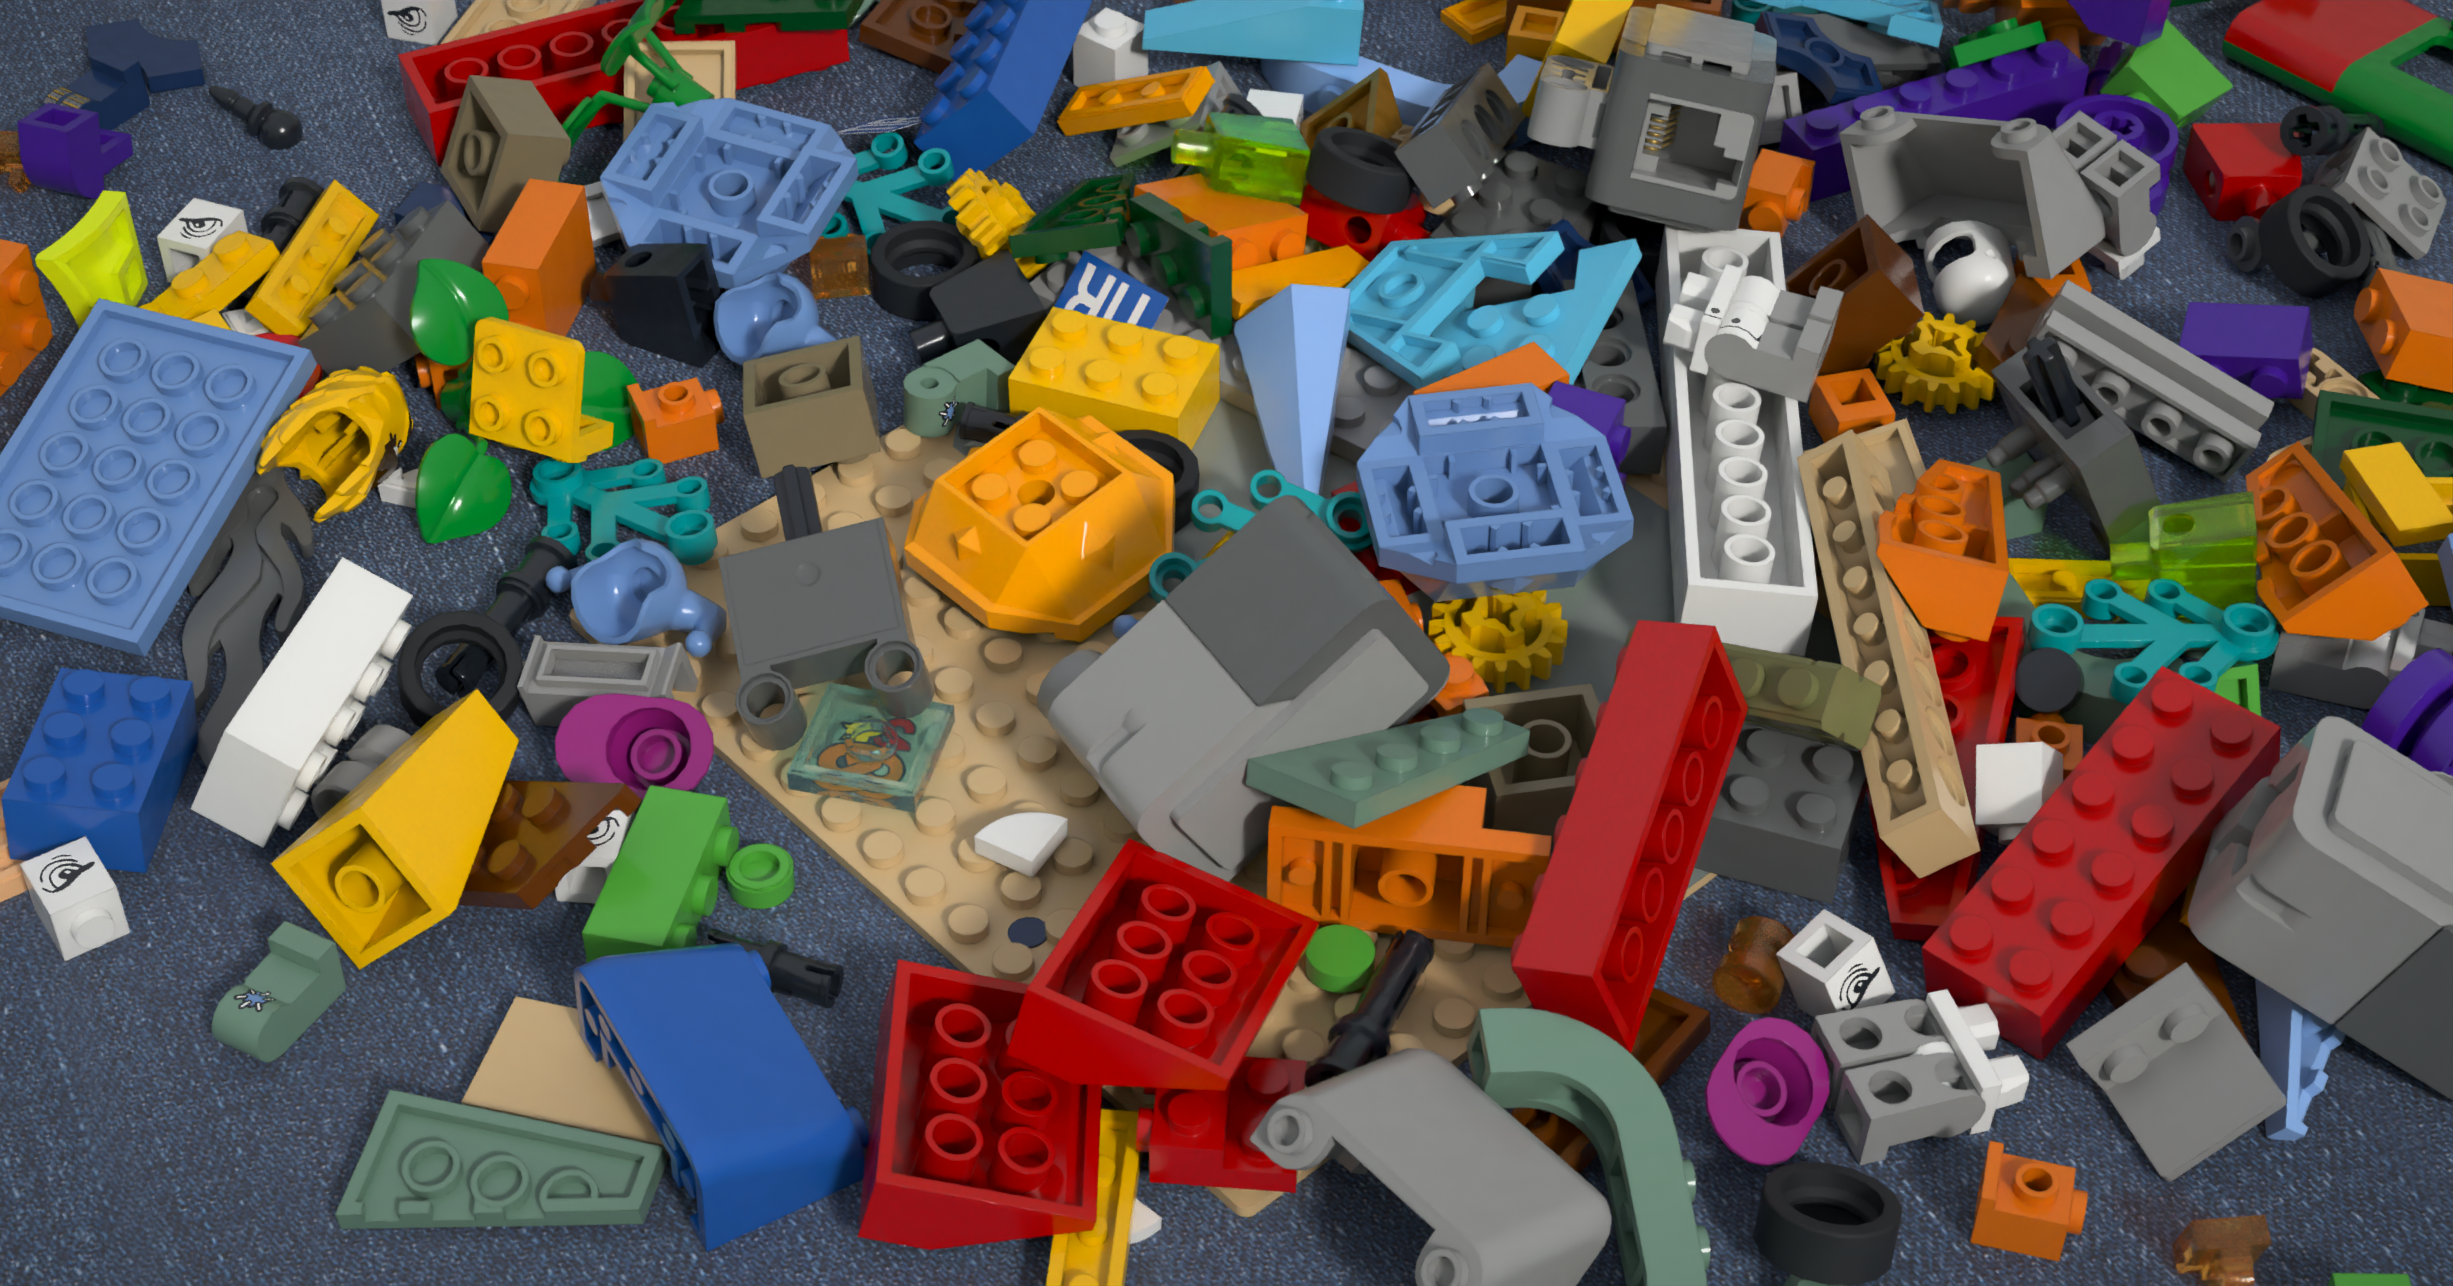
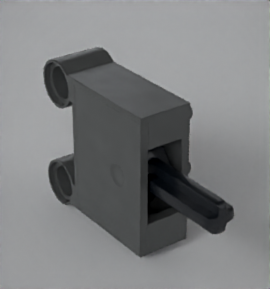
[1986,336,2174,561]
[718,464,934,751]

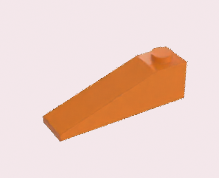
[2245,441,2429,641]
[1876,459,2009,642]

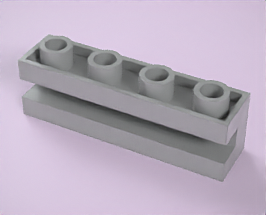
[2023,279,2275,483]

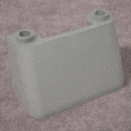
[1839,106,2106,279]
[1249,1048,1612,1286]

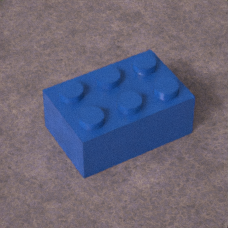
[1,668,198,873]

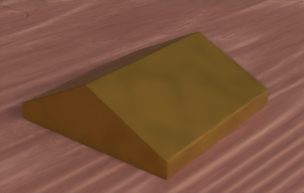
[1292,67,1403,201]

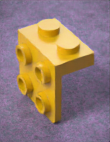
[469,317,614,463]

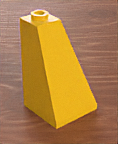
[271,689,519,970]

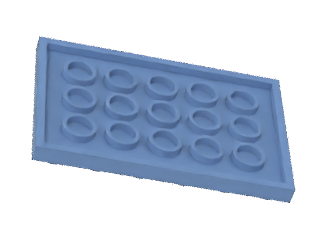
[0,298,317,657]

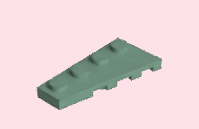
[1246,708,1530,829]
[335,1089,668,1229]

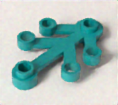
[818,132,959,266]
[529,457,718,566]
[1149,469,1373,603]
[2027,579,2279,705]

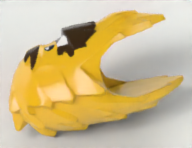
[256,366,414,523]

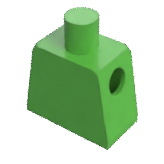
[2099,19,2234,131]

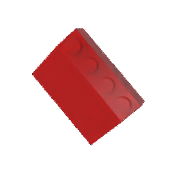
[1006,838,1320,1091]
[858,959,1102,1250]

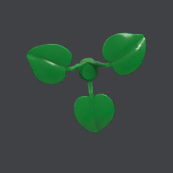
[557,0,714,182]
[409,258,643,544]

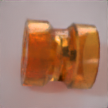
[1712,916,1795,1014]

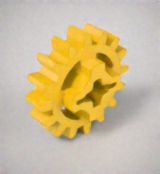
[946,168,1048,280]
[1874,312,1998,414]
[1428,590,1568,693]

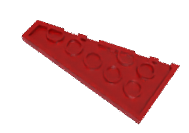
[1859,616,2027,941]

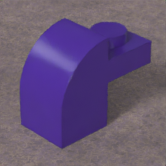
[17,103,133,199]

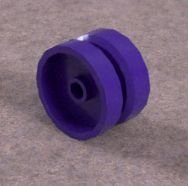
[2054,94,2179,217]
[2361,648,2453,776]

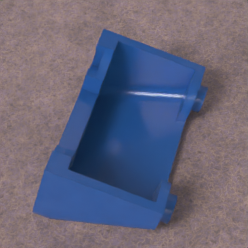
[573,942,870,1252]

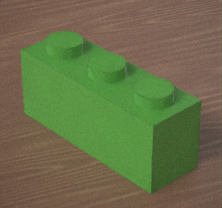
[582,785,739,963]

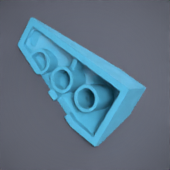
[1142,0,1364,66]

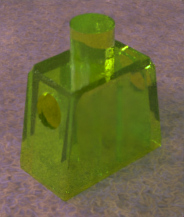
[1171,112,1310,205]
[2110,491,2257,617]

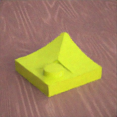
[35,190,148,329]

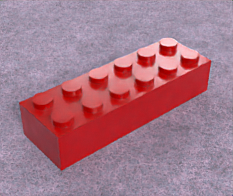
[1511,620,1748,1053]
[1922,666,2281,1061]

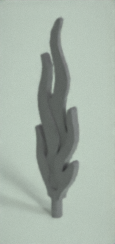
[182,467,315,772]

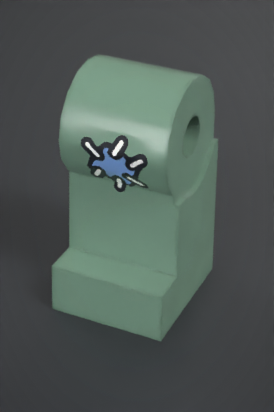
[903,339,1015,437]
[212,921,347,1063]

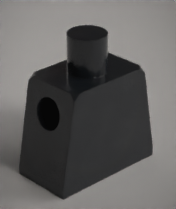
[590,243,721,368]
[908,248,1047,366]

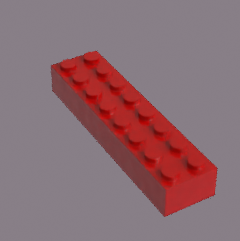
[398,0,850,167]

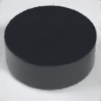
[2015,647,2084,715]

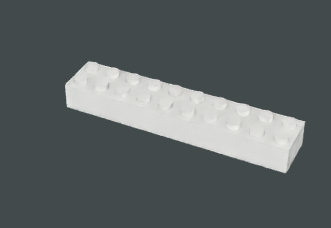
[1655,224,1818,656]

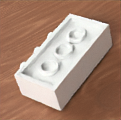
[191,557,413,848]

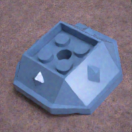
[600,98,859,290]
[1356,383,1634,602]

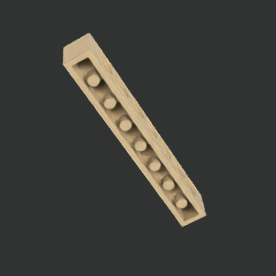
[1797,429,1980,879]

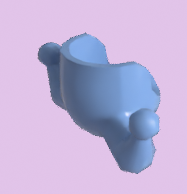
[713,272,838,365]
[545,538,727,658]

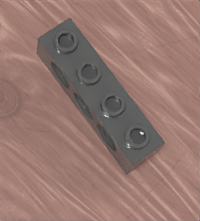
[1394,62,1526,209]
[1561,279,1667,474]

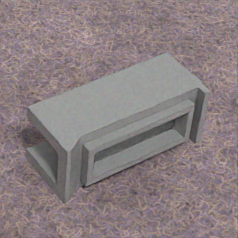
[517,635,698,727]

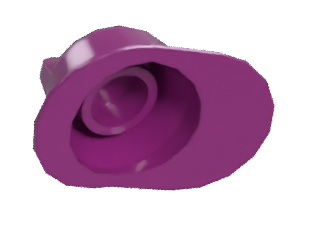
[555,693,714,801]
[1705,1017,1829,1167]

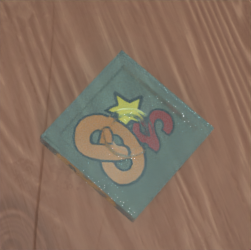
[787,683,955,813]

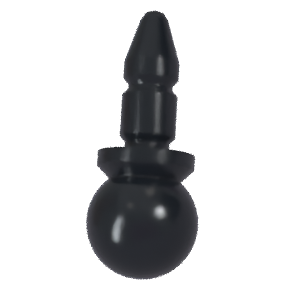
[208,86,303,150]

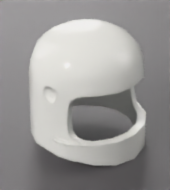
[1924,220,2016,326]

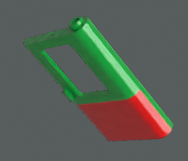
[2222,0,2453,169]

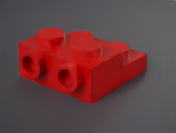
[1136,1056,1307,1193]

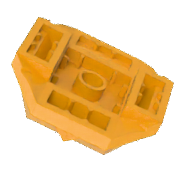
[904,406,1175,642]

